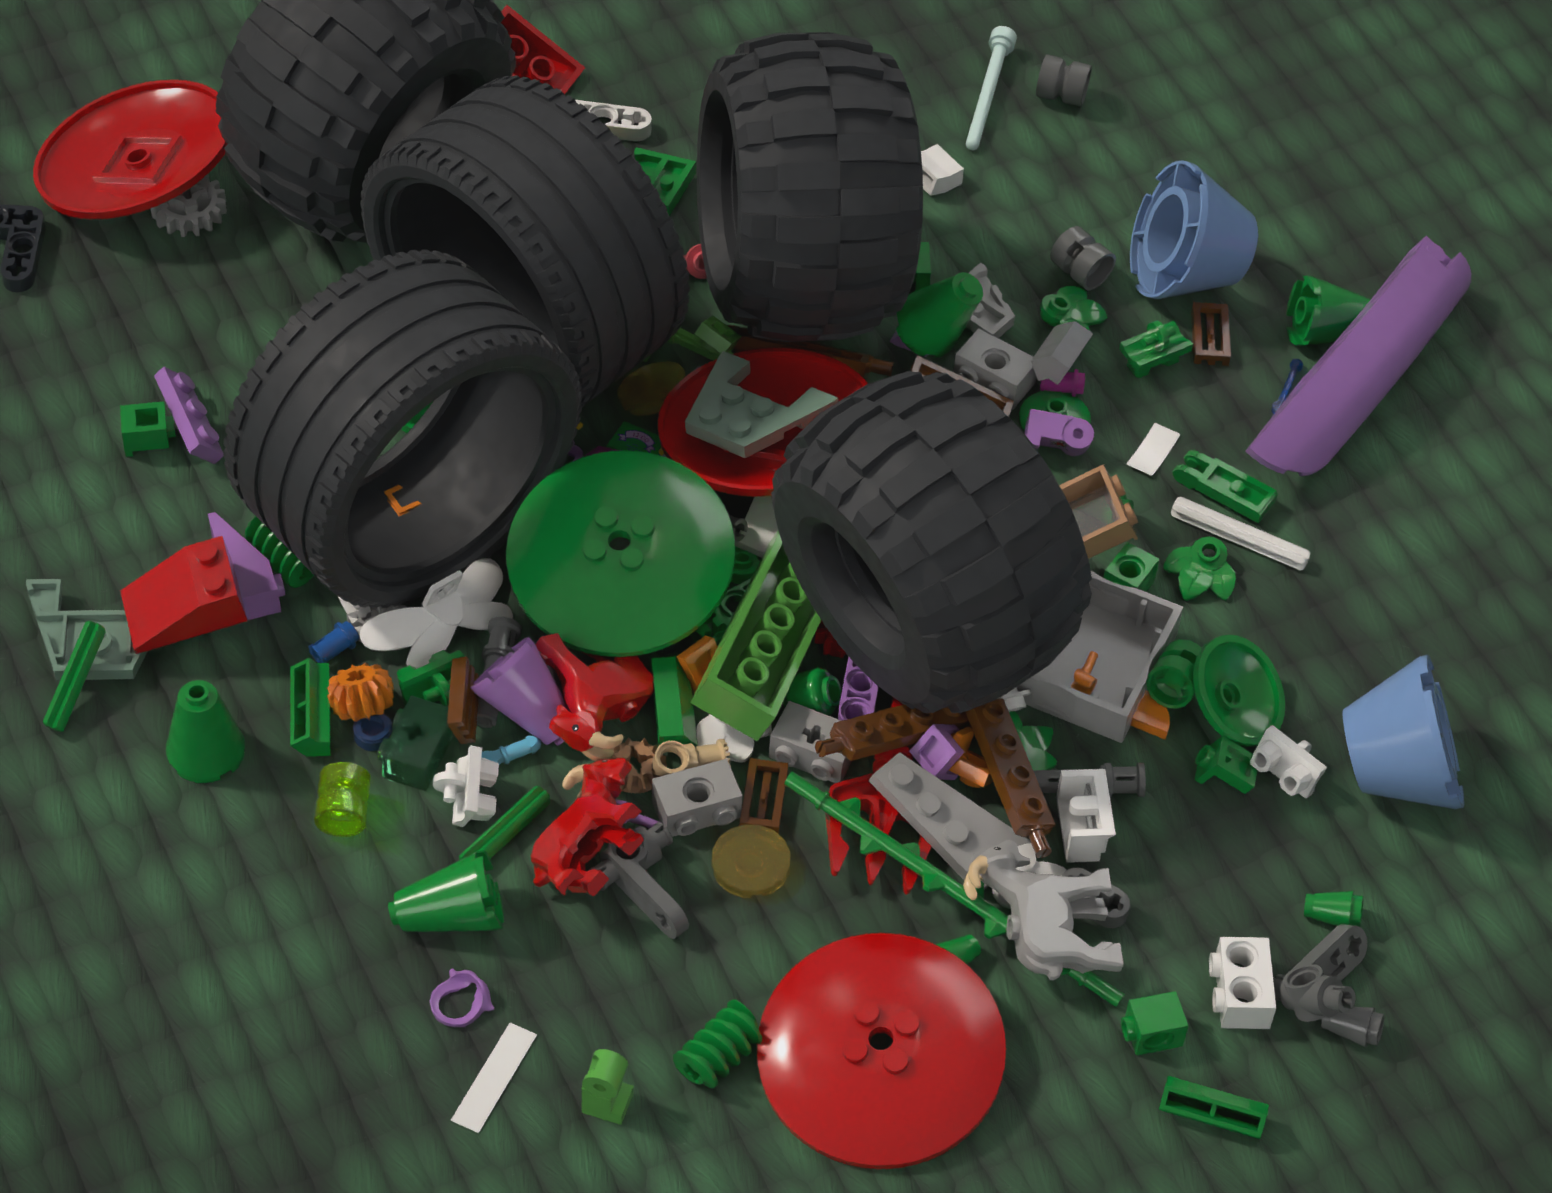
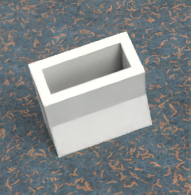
[921,144,964,196]

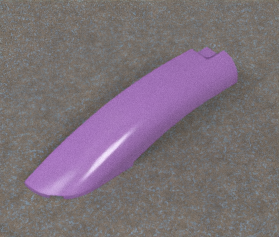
[1245,236,1471,476]

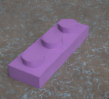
[154,367,224,464]

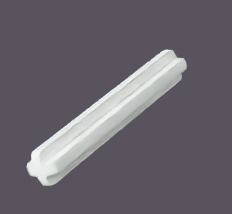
[1171,497,1310,570]

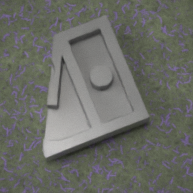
[966,263,1015,338]

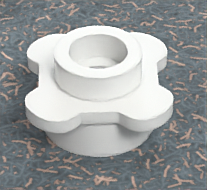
[997,687,1031,712]

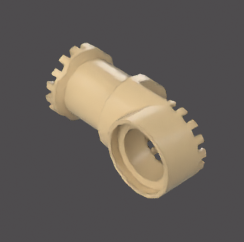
[652,739,731,776]

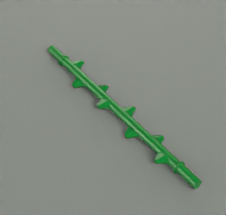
[784,772,1125,1008]

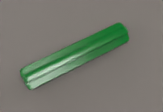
[43,621,106,732]
[459,786,550,860]

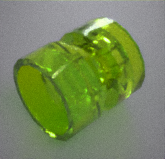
[314,762,371,837]

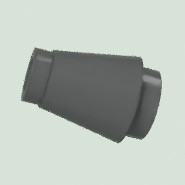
[1321,1006,1385,1047]

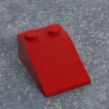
[501,5,585,94]
[120,536,248,654]

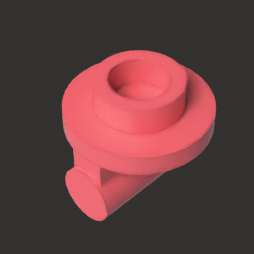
[683,244,707,279]

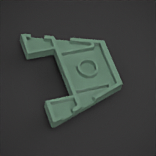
[685,351,838,458]
[26,579,148,680]

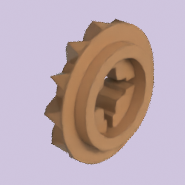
[610,737,667,793]

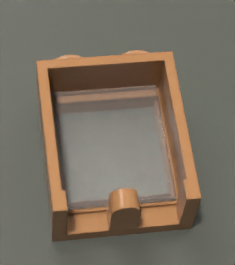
[1060,465,1138,559]

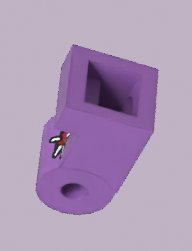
[1024,409,1094,456]

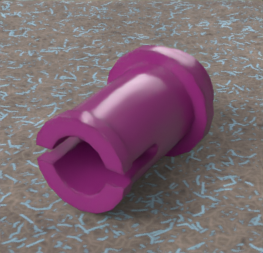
[1040,369,1085,397]

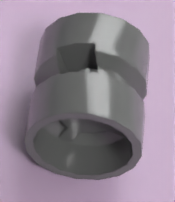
[1036,54,1092,107]
[1050,226,1116,291]

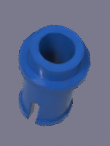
[308,621,360,663]

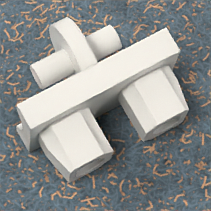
[1250,725,1327,799]
[433,745,499,827]

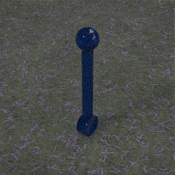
[1271,359,1303,414]

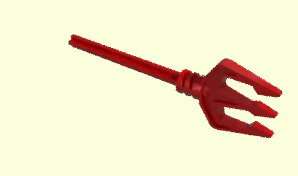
[825,697,932,895]

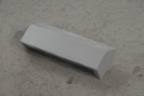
[1031,321,1093,385]

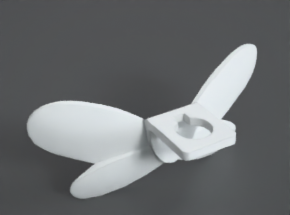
[360,558,513,669]

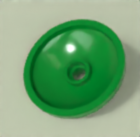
[1193,635,1285,747]

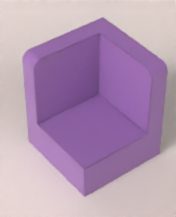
[909,724,964,780]

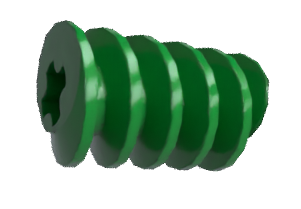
[244,516,314,588]
[673,999,763,1089]

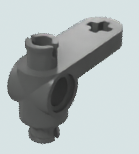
[589,822,689,939]
[1273,924,1367,1022]

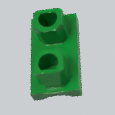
[1119,320,1193,378]
[397,650,465,713]

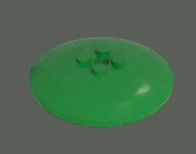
[506,451,735,657]

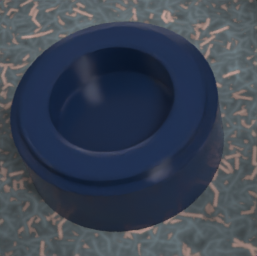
[353,714,393,751]

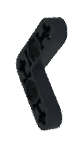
[0,204,46,292]

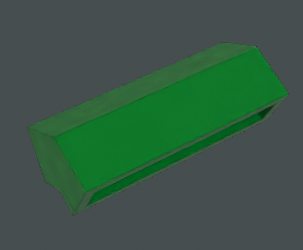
[651,657,698,747]
[290,658,331,757]
[1159,1076,1269,1139]

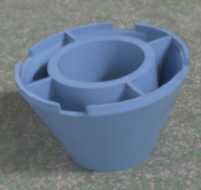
[1130,160,1258,299]
[1343,655,1464,809]

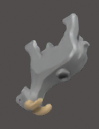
[963,840,1123,981]

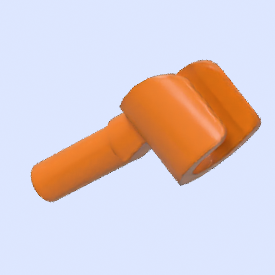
[1070,651,1098,695]

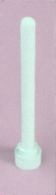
[966,26,1017,150]

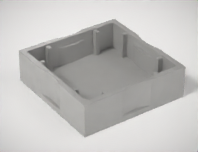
[1017,571,1183,743]

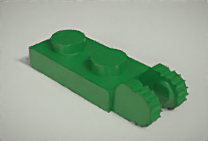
[1172,450,1278,523]

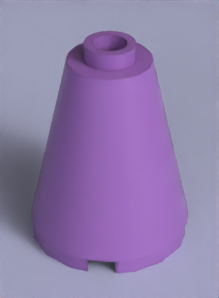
[470,637,571,746]

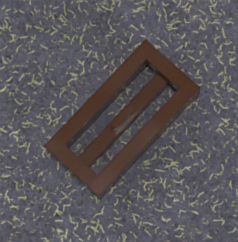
[1191,302,1231,366]
[447,656,479,744]
[739,758,789,836]

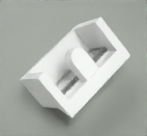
[1056,769,1116,863]

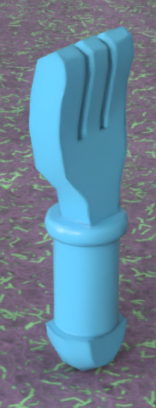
[481,736,541,765]

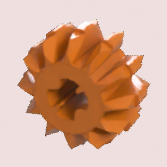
[327,663,394,722]

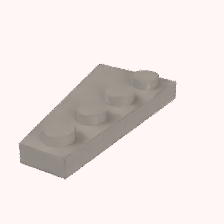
[869,752,1031,890]

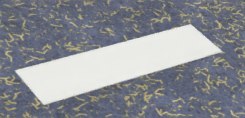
[451,1023,537,1133]

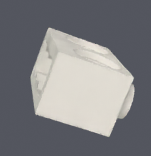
[1209,937,1276,1029]

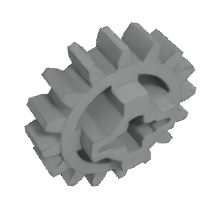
[150,174,227,237]

